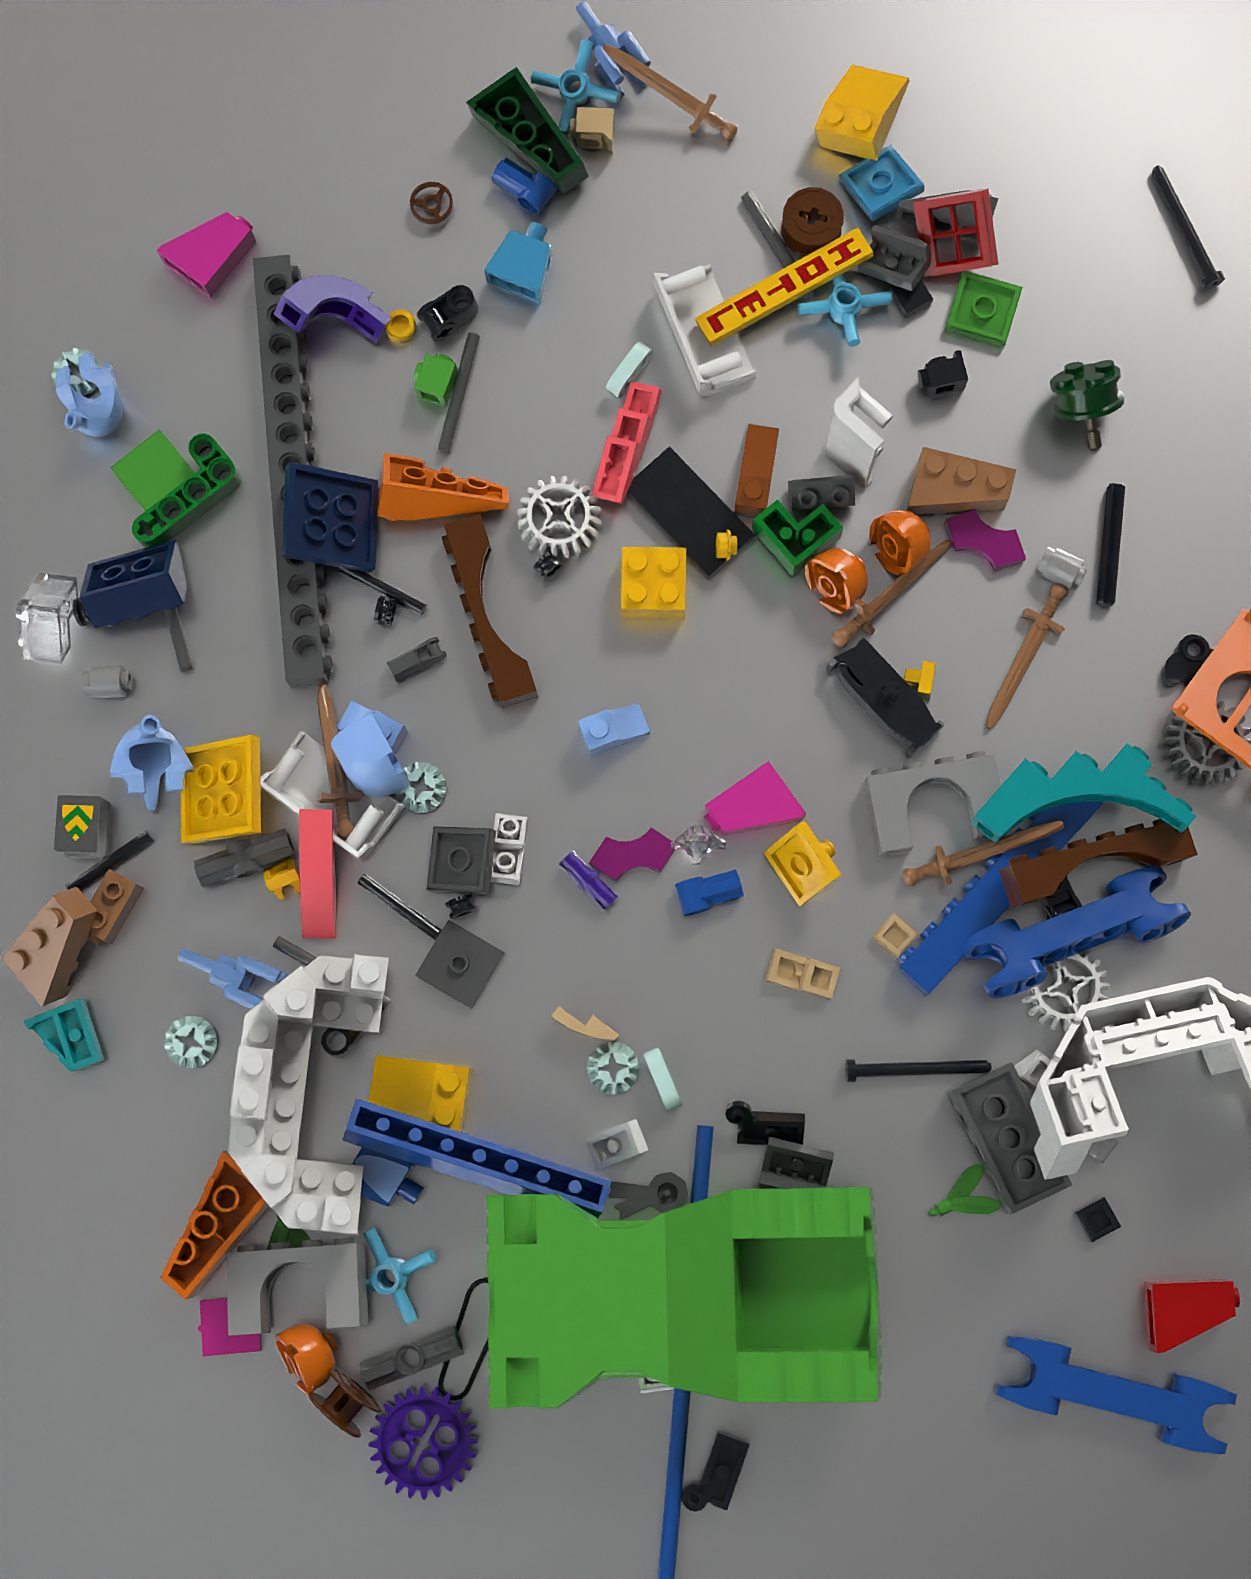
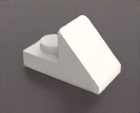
[586,1119,648,1171]

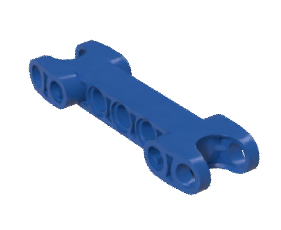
[962,865,1191,999]
[996,1336,1237,1454]

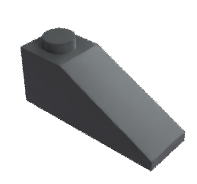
[895,190,998,243]

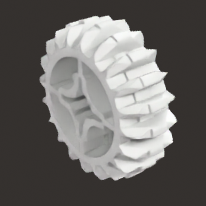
[517,475,602,560]
[1022,950,1110,1032]

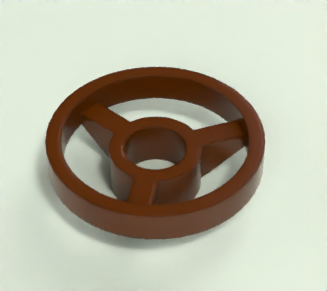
[410,182,453,225]

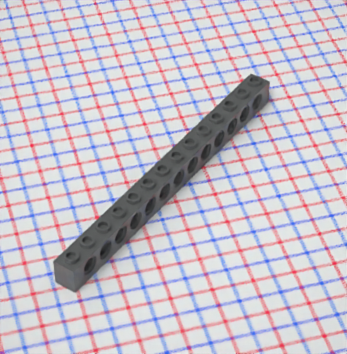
[253,254,333,688]

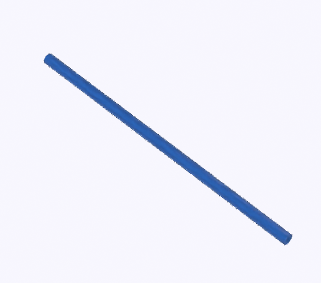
[658,1125,714,1579]

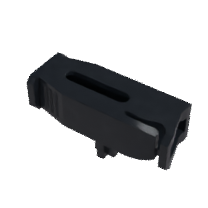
[827,637,945,757]

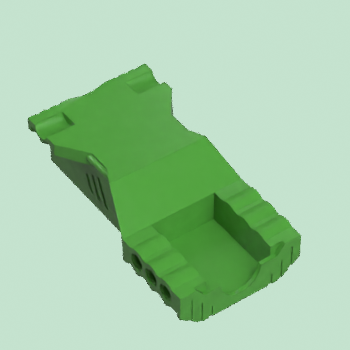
[486,1186,882,1408]

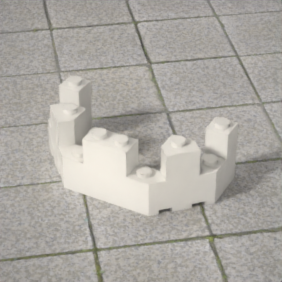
[227,954,388,1234]
[1030,977,1251,1180]

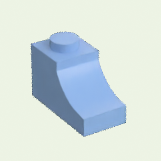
[337,701,409,755]
[578,703,650,757]

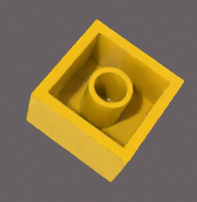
[621,547,686,619]

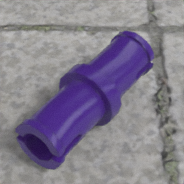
[558,850,618,910]

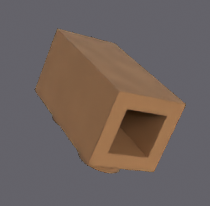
[87,869,144,946]

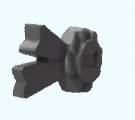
[608,1172,688,1219]

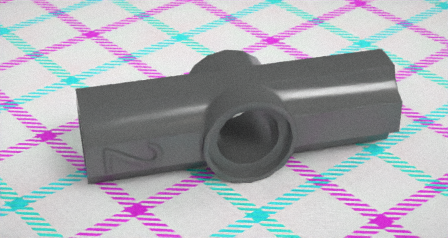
[193,828,295,888]
[359,1326,464,1391]

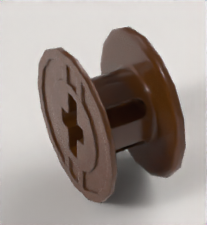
[781,187,844,257]
[308,1368,382,1438]

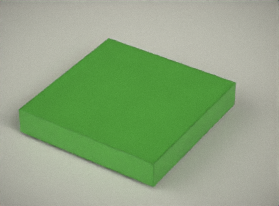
[945,271,1023,347]
[110,429,195,511]

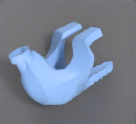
[56,352,123,437]
[110,715,194,811]

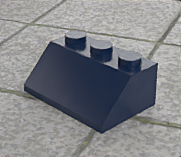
[79,539,187,628]

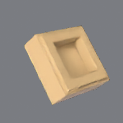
[872,912,919,959]

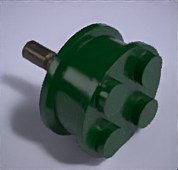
[1050,360,1125,449]

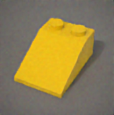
[815,64,910,161]
[368,1055,473,1133]

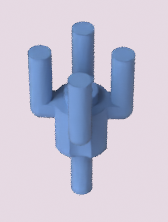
[576,2,651,99]
[178,948,288,1009]

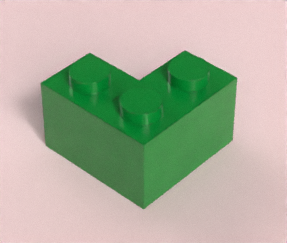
[752,500,843,577]

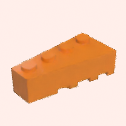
[160,1151,269,1300]

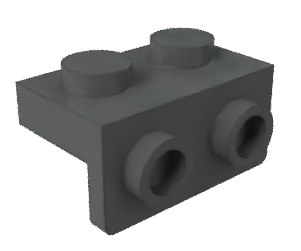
[857,225,931,291]
[788,475,855,511]
[758,1137,834,1189]

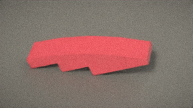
[592,381,663,504]
[299,809,336,939]

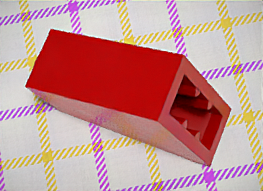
[1145,1279,1240,1353]

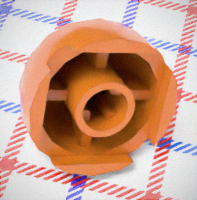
[869,510,931,575]
[805,548,868,614]
[275,1324,338,1395]

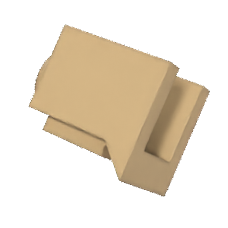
[570,107,615,154]

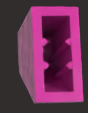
[157,212,257,297]
[703,761,806,836]

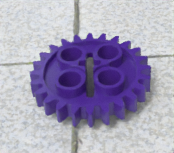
[368,1385,479,1500]

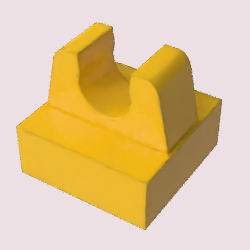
[904,661,936,701]
[263,857,300,900]

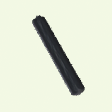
[1097,483,1125,606]

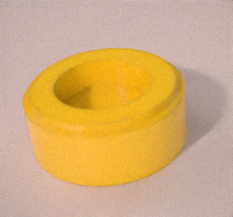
[386,309,417,343]

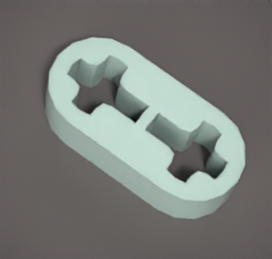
[606,341,653,398]
[643,1047,682,1112]

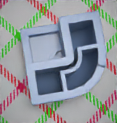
[331,713,411,797]

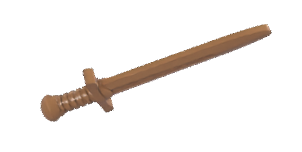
[603,45,738,140]
[832,540,952,647]
[986,584,1068,729]
[317,682,363,838]
[903,821,1064,886]

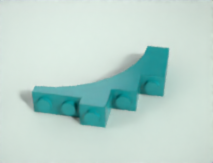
[971,743,1197,844]

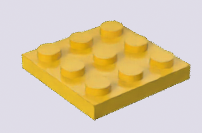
[181,735,261,844]

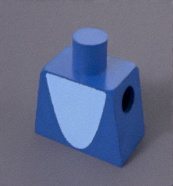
[351,1147,424,1207]

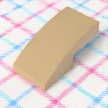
[764,949,841,999]
[551,1006,620,1042]

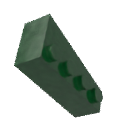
[466,67,589,194]

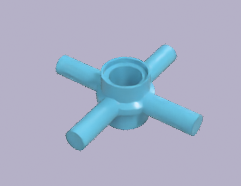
[530,39,620,134]
[798,273,892,347]
[363,1227,436,1325]

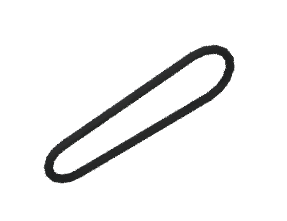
[438,1278,488,1401]

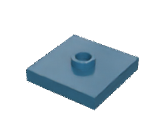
[839,145,925,222]

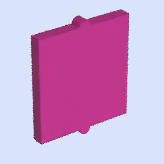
[198,1298,262,1356]

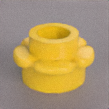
[715,529,737,561]

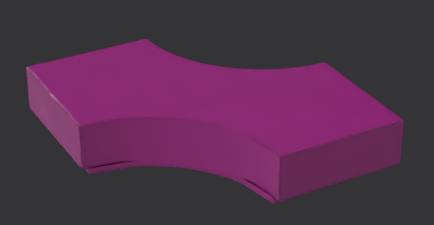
[944,510,1026,570]
[589,827,678,882]

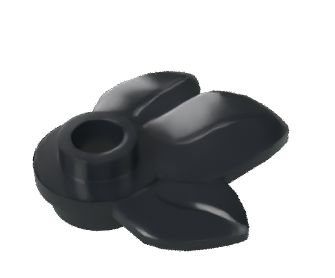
[1164,634,1214,688]

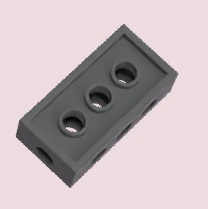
[947,1062,1072,1214]

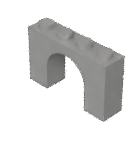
[864,751,1001,856]
[226,1237,368,1336]

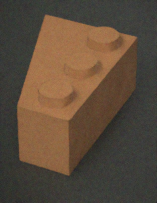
[906,447,1016,515]
[1,887,97,1007]

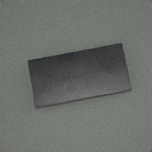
[627,446,755,579]

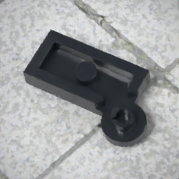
[725,1101,805,1145]
[682,1431,750,1512]

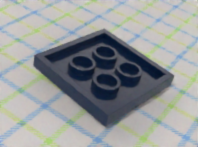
[282,462,378,573]

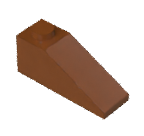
[734,424,779,518]

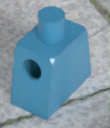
[484,222,552,303]

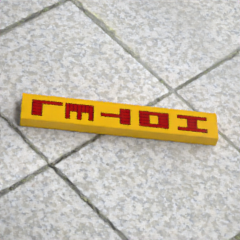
[695,227,874,347]

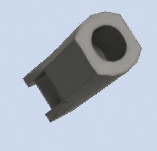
[387,637,447,681]

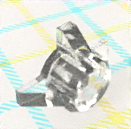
[671,825,726,865]

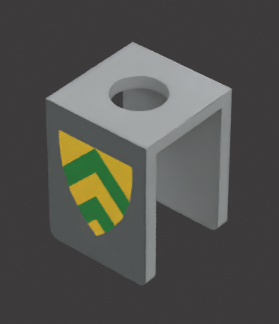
[54,795,110,858]

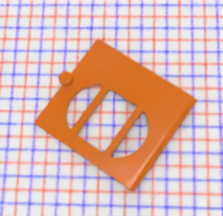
[1172,609,1251,769]

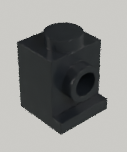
[917,350,968,398]

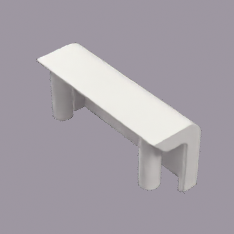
[654,264,756,397]
[825,376,893,490]
[260,731,404,859]

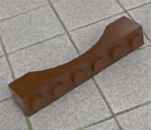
[441,514,538,709]
[999,818,1198,908]

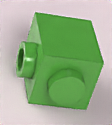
[413,354,458,407]

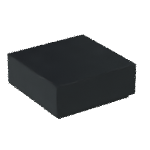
[890,279,933,317]
[1074,1197,1121,1242]

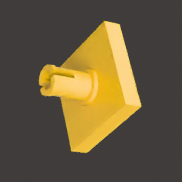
[764,821,842,907]

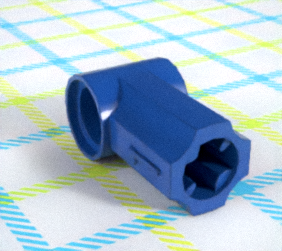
[491,157,557,215]
[675,870,744,916]

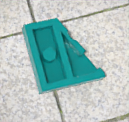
[24,999,104,1072]

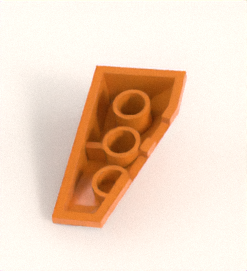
[377,453,509,521]

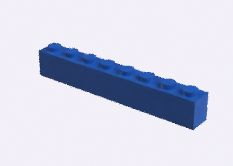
[897,801,1103,997]
[342,1098,611,1219]

